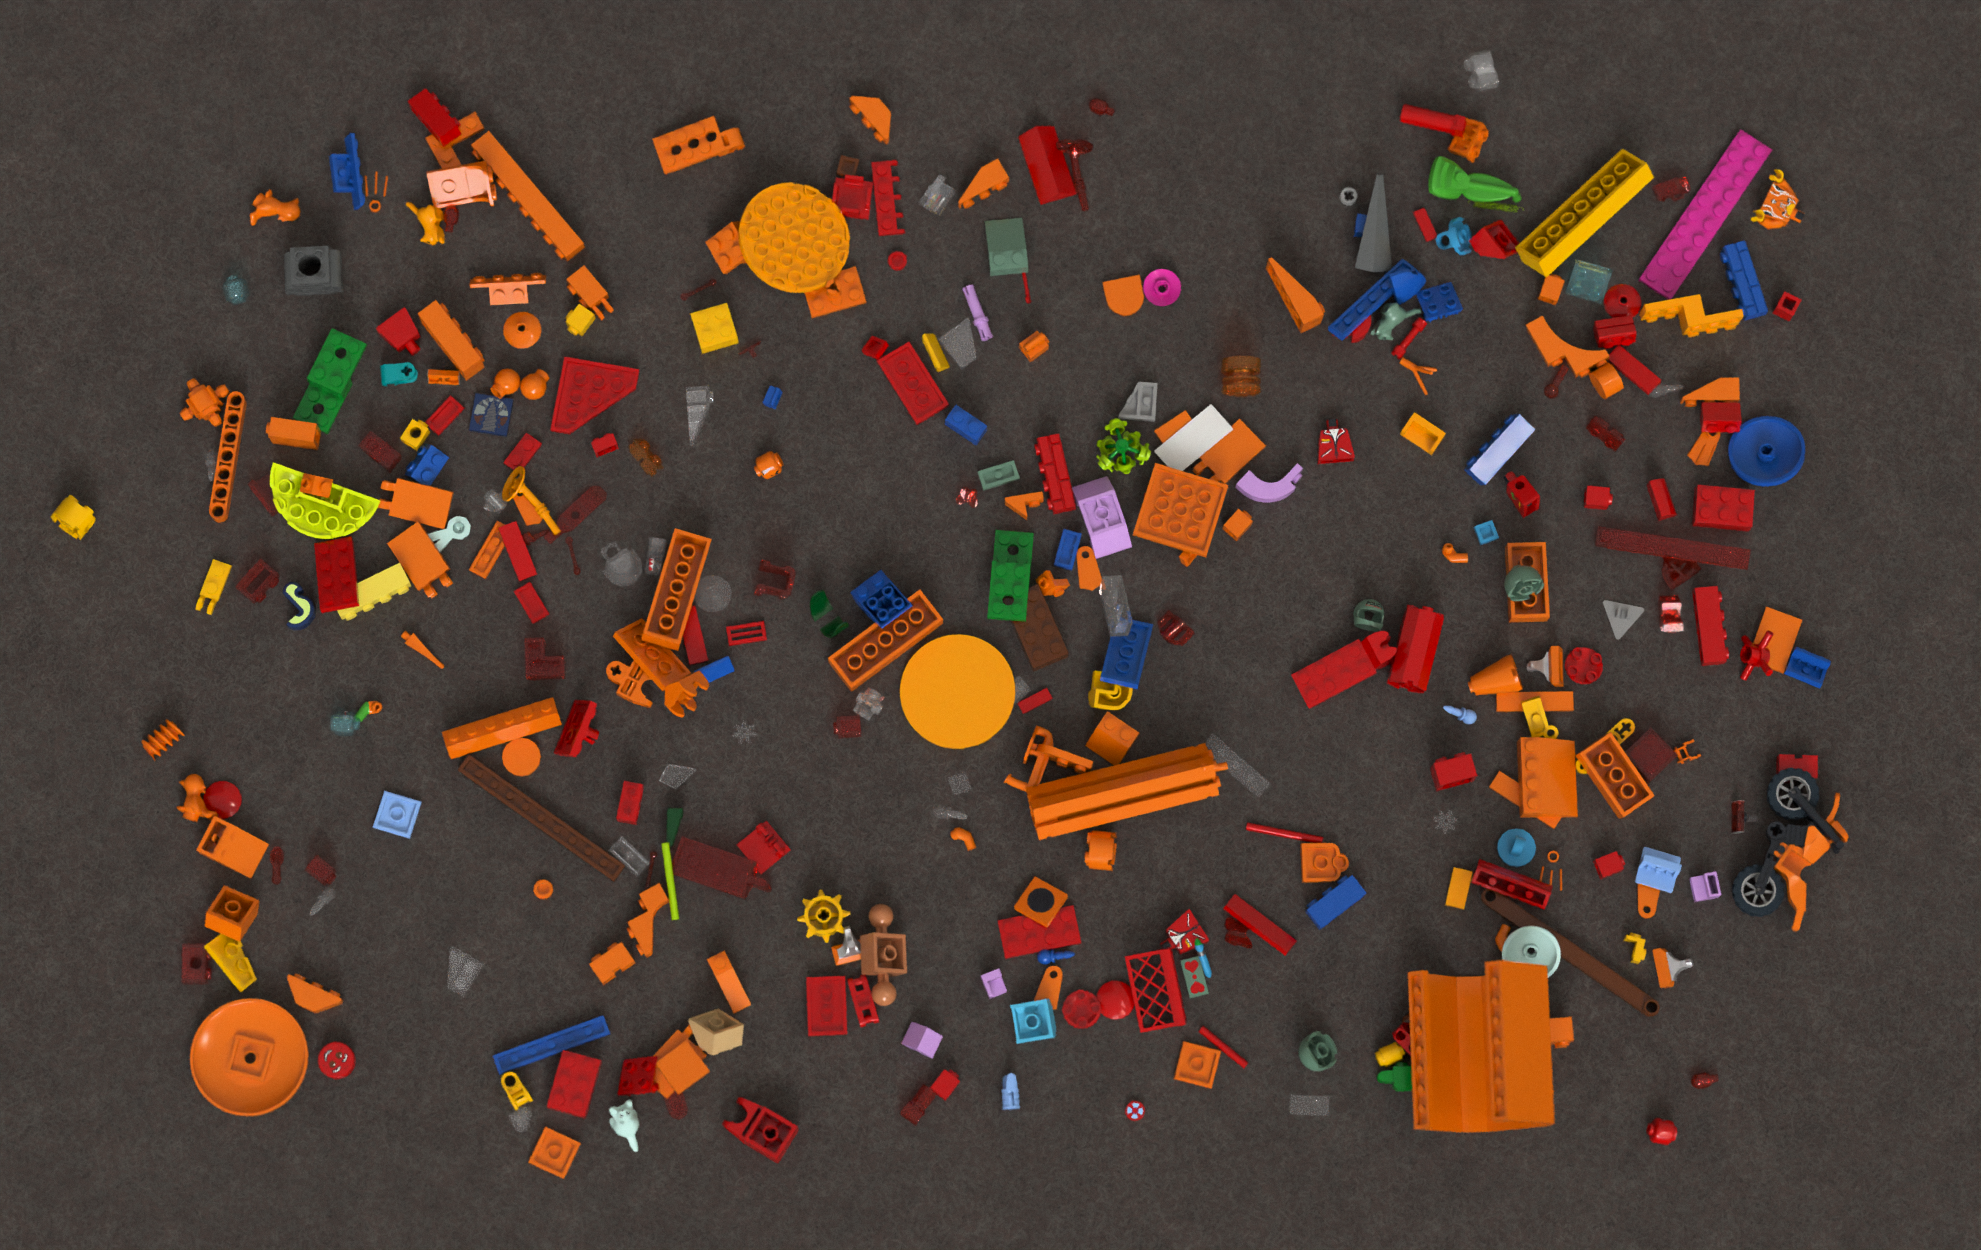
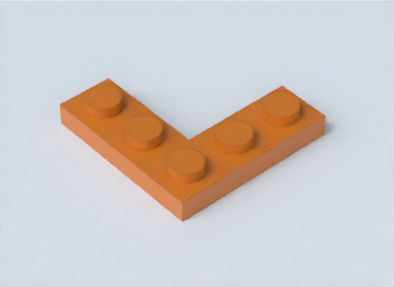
[425,112,484,169]

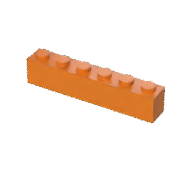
[442,697,562,759]

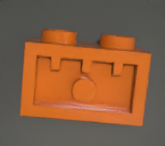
[1448,118,1489,163]

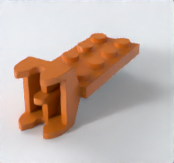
[613,618,709,717]

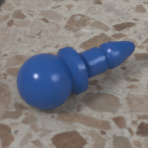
[1037,949,1075,965]

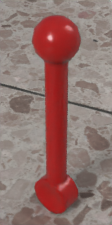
[1022,272,1031,304]

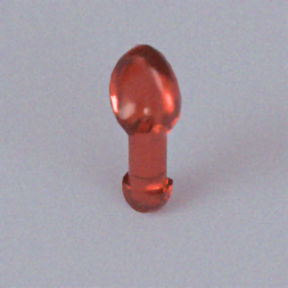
[270,846,284,885]

